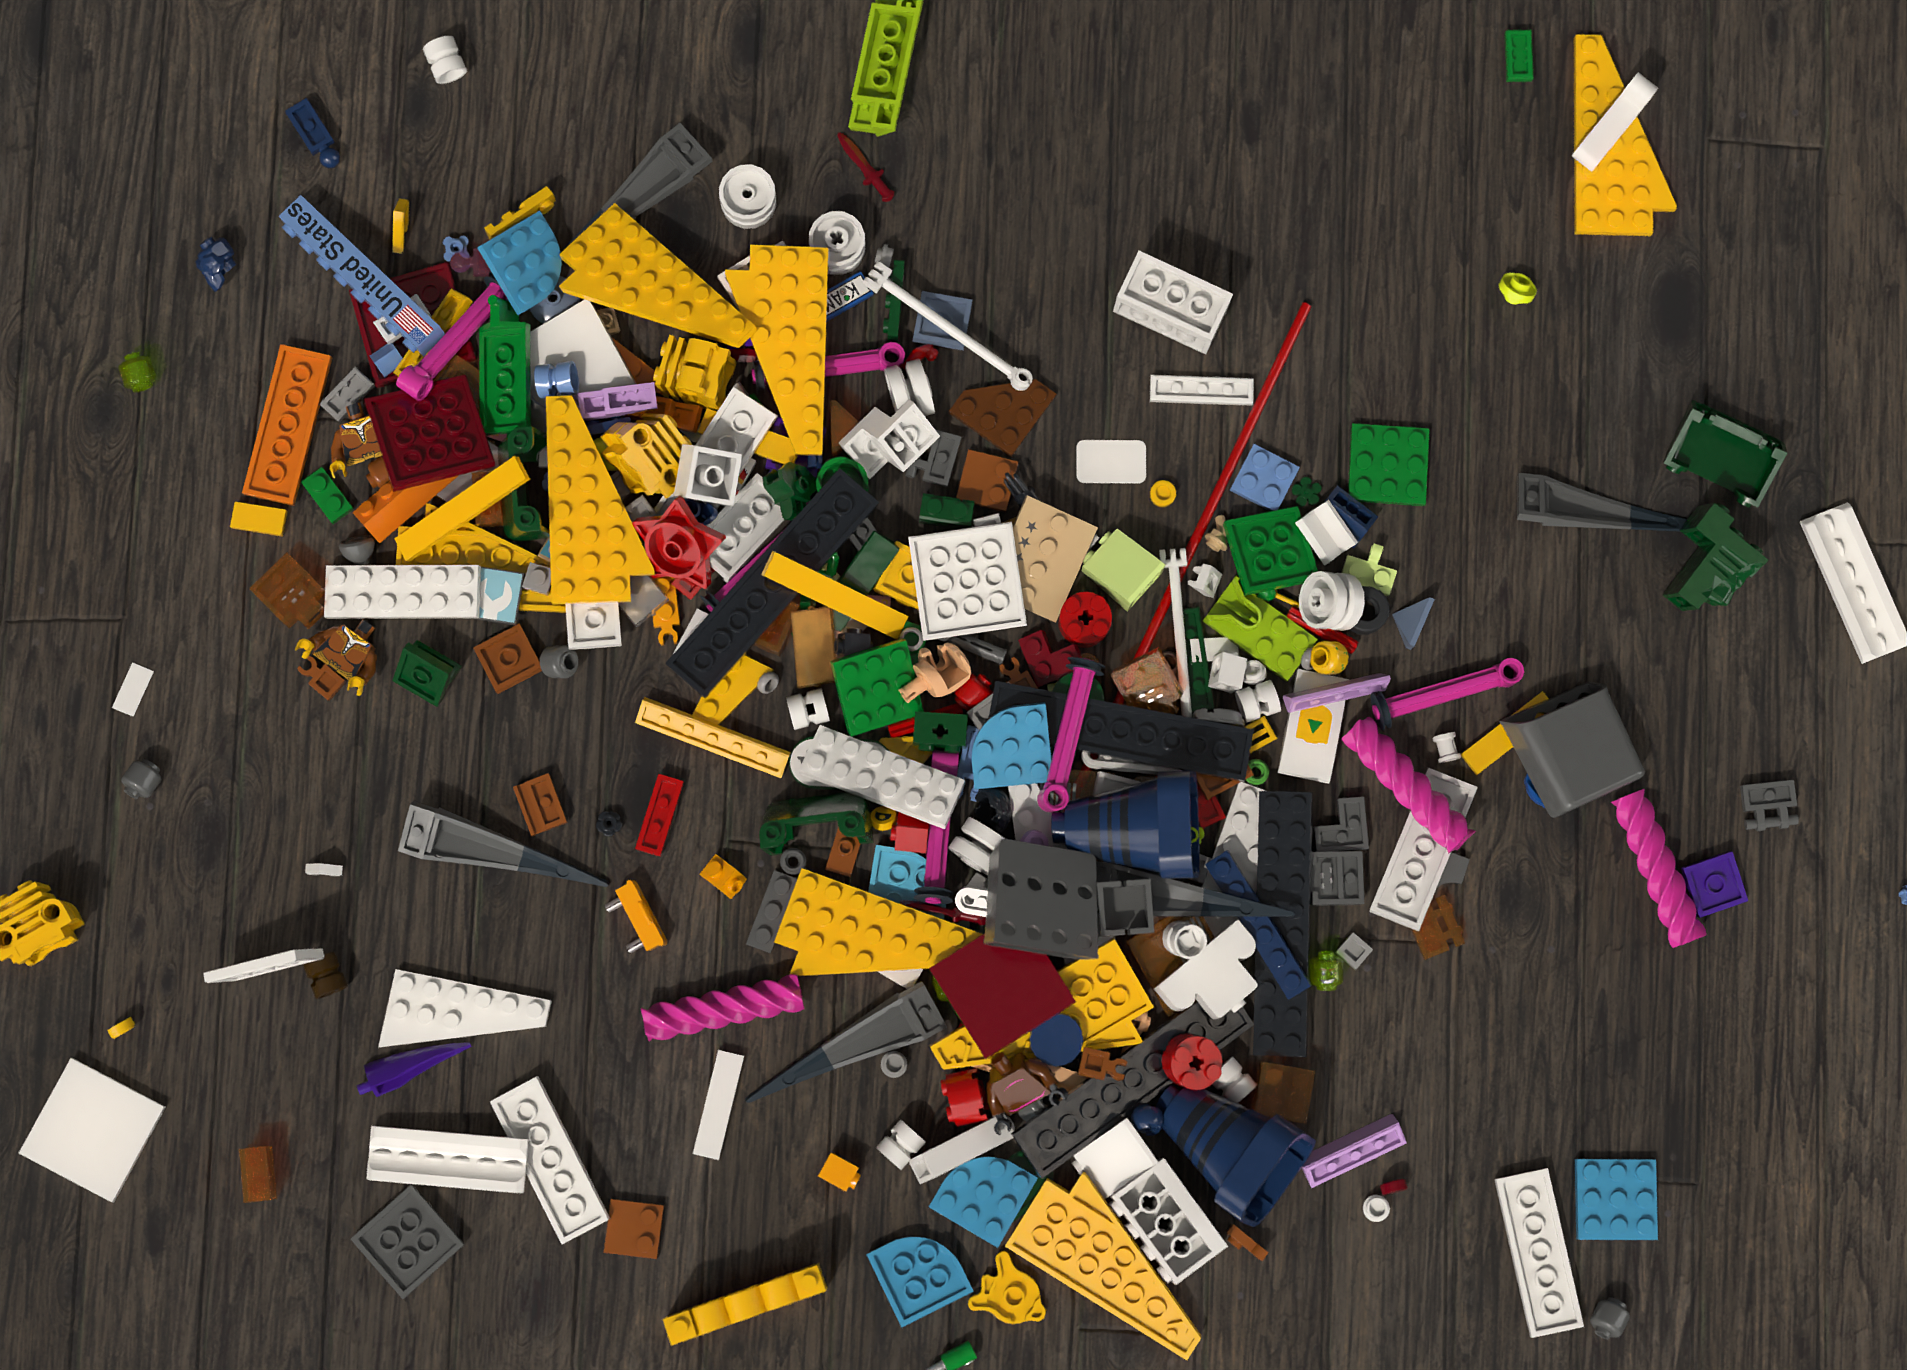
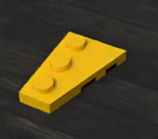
[484,186,556,240]
[692,655,774,725]

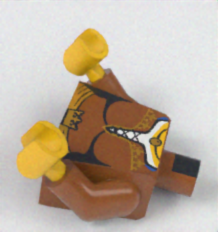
[330,402,382,478]
[295,619,377,696]

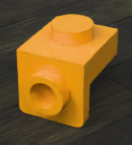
[700,854,747,899]

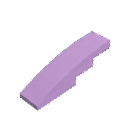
[572,382,658,421]

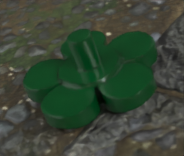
[1291,477,1321,506]

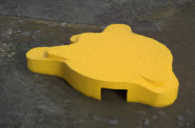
[968,1251,1046,1324]

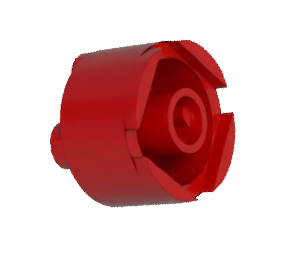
[1058,592,1112,648]
[1162,1033,1222,1090]
[940,1068,989,1127]

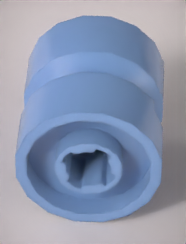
[534,361,579,399]

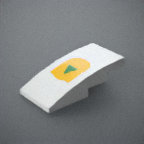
[1278,669,1349,784]

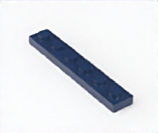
[1205,850,1312,1000]

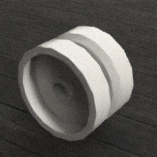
[719,165,776,229]
[809,211,865,275]
[884,359,935,416]
[1299,571,1365,631]
[948,817,1005,876]

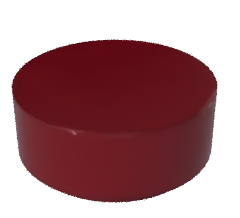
[1380,1179,1408,1196]

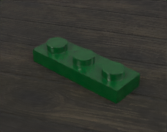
[883,260,904,342]

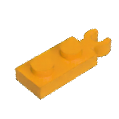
[648,576,680,646]

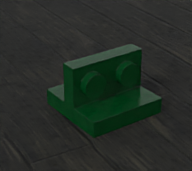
[392,640,461,707]

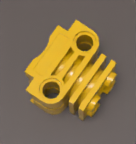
[653,335,737,411]
[600,413,692,498]
[0,881,85,966]

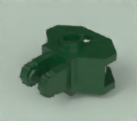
[762,462,817,521]

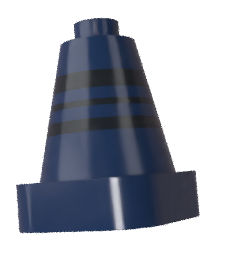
[1051,770,1200,879]
[1156,1084,1316,1227]

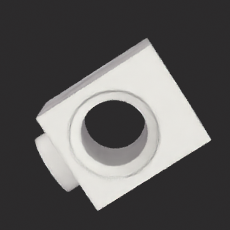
[1208,650,1247,693]

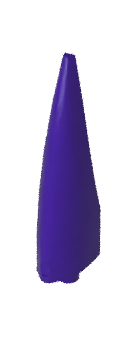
[356,1042,472,1097]

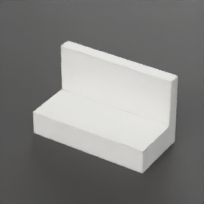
[1295,500,1358,565]

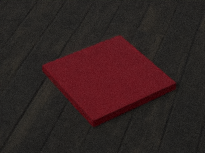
[349,262,476,388]
[364,374,495,492]
[929,933,1076,1059]

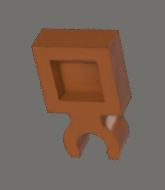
[297,656,346,701]
[999,657,1038,689]
[1078,1047,1127,1081]
[1225,1224,1268,1261]

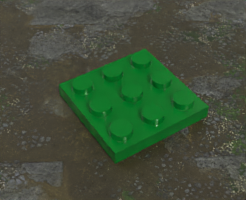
[1348,423,1429,506]
[1223,506,1318,596]
[830,638,924,737]

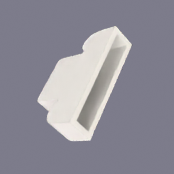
[1154,920,1257,1020]

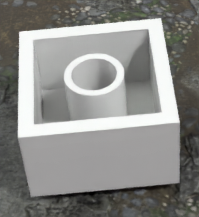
[674,444,742,506]

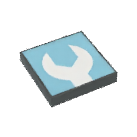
[470,567,525,625]

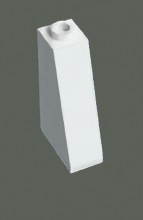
[909,1114,1015,1184]

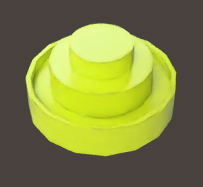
[1499,273,1537,304]

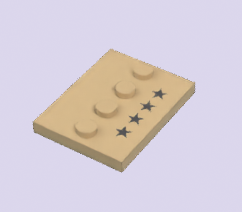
[1012,496,1098,623]

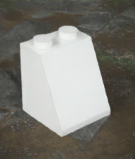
[1072,1118,1158,1199]

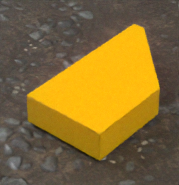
[393,198,409,254]

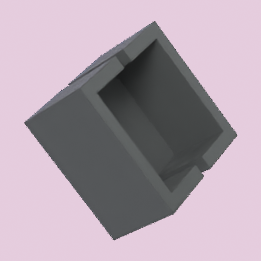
[1097,879,1154,937]

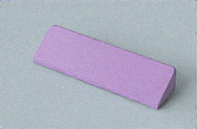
[1283,673,1391,713]
[1302,1114,1406,1188]

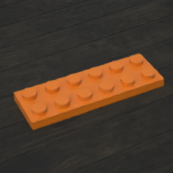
[242,344,332,506]

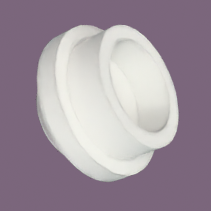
[1243,660,1267,685]
[1363,1195,1390,1222]

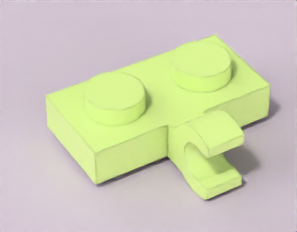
[1342,544,1397,596]

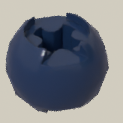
[1130,1104,1164,1136]

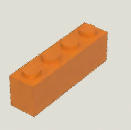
[353,476,458,544]

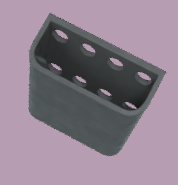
[1499,681,1645,818]
[984,839,1099,960]

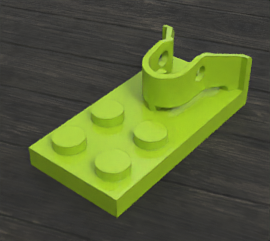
[1203,576,1318,682]

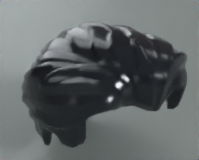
[975,787,1012,834]

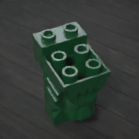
[1662,503,1768,611]

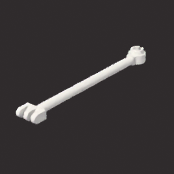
[863,262,1033,391]
[1159,548,1192,718]

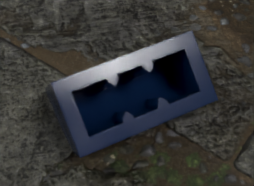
[1325,486,1378,549]

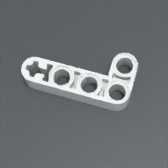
[1572,72,1658,172]

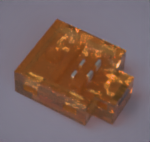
[249,552,325,629]
[1111,647,1184,714]

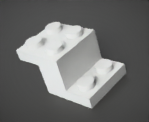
[839,400,940,479]

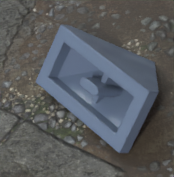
[1392,597,1435,650]

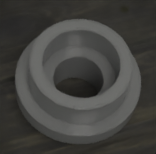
[780,848,806,875]

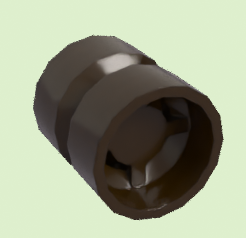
[302,952,348,999]

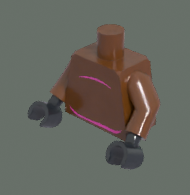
[987,1052,1068,1136]

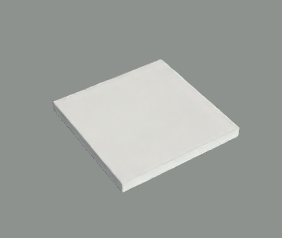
[530,300,636,406]
[908,522,1027,641]
[19,1058,166,1202]

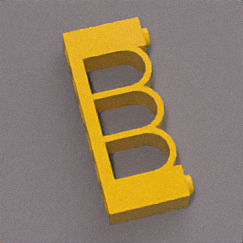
[663,1263,827,1345]

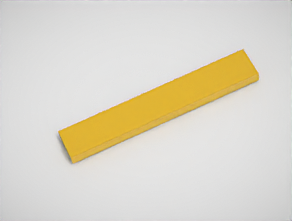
[394,456,530,561]
[761,551,909,640]
[635,697,791,778]

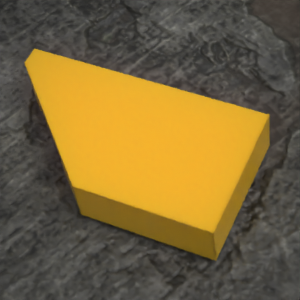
[879,736,933,764]

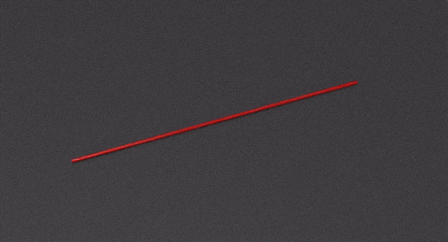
[958,302,1311,1028]

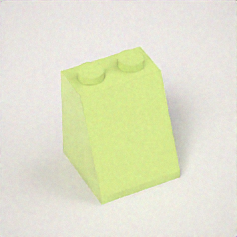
[1081,529,1166,612]

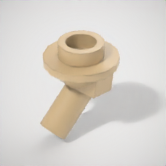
[1205,515,1228,552]

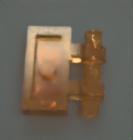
[1411,895,1465,960]

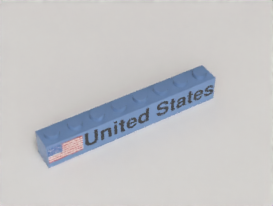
[279,195,445,356]

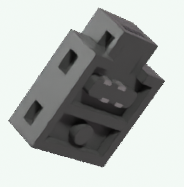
[1310,851,1364,906]

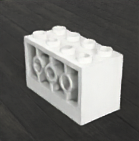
[1113,251,1233,354]
[1108,1158,1228,1285]

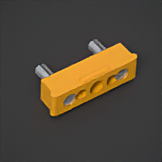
[605,880,668,953]

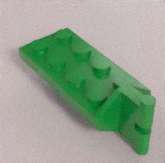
[479,295,531,436]

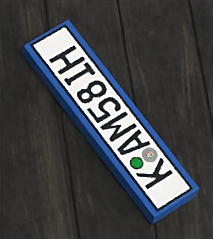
[826,272,874,322]

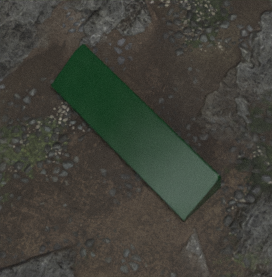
[818,531,899,632]

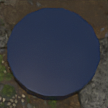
[1029,1013,1083,1066]

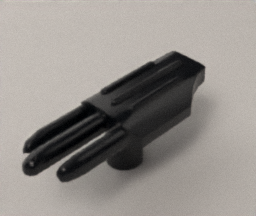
[1004,472,1040,508]

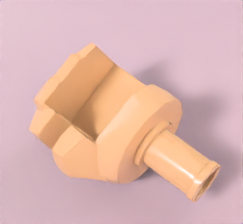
[899,643,971,703]

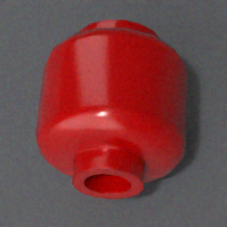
[954,673,993,711]

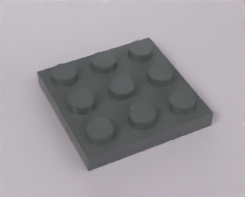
[351,1184,465,1299]

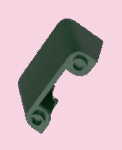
[1663,400,1787,507]
[497,426,550,541]
[759,792,874,856]

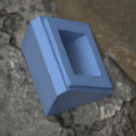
[370,343,403,377]

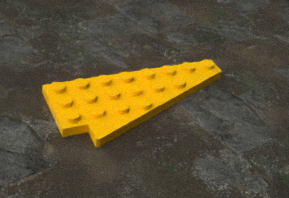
[1574,35,1677,236]
[559,203,757,348]
[725,245,828,456]
[546,396,655,605]
[396,504,566,613]
[774,868,983,976]
[929,938,1154,1070]
[1005,1172,1201,1360]

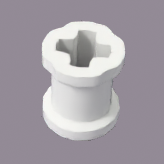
[1433,732,1461,763]

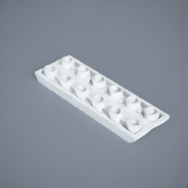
[1800,502,1907,664]
[367,1126,529,1193]

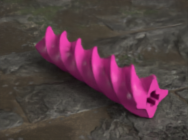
[1342,717,1476,854]
[1611,789,1707,948]
[641,974,804,1042]

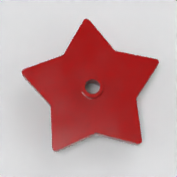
[632,495,726,589]

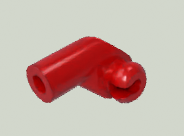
[902,344,939,369]

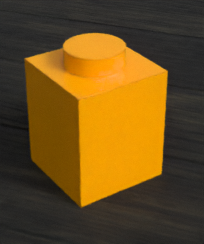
[818,1152,861,1191]

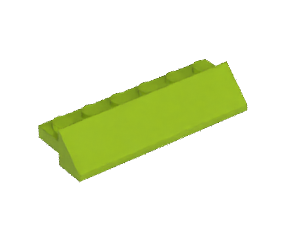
[848,0,924,137]

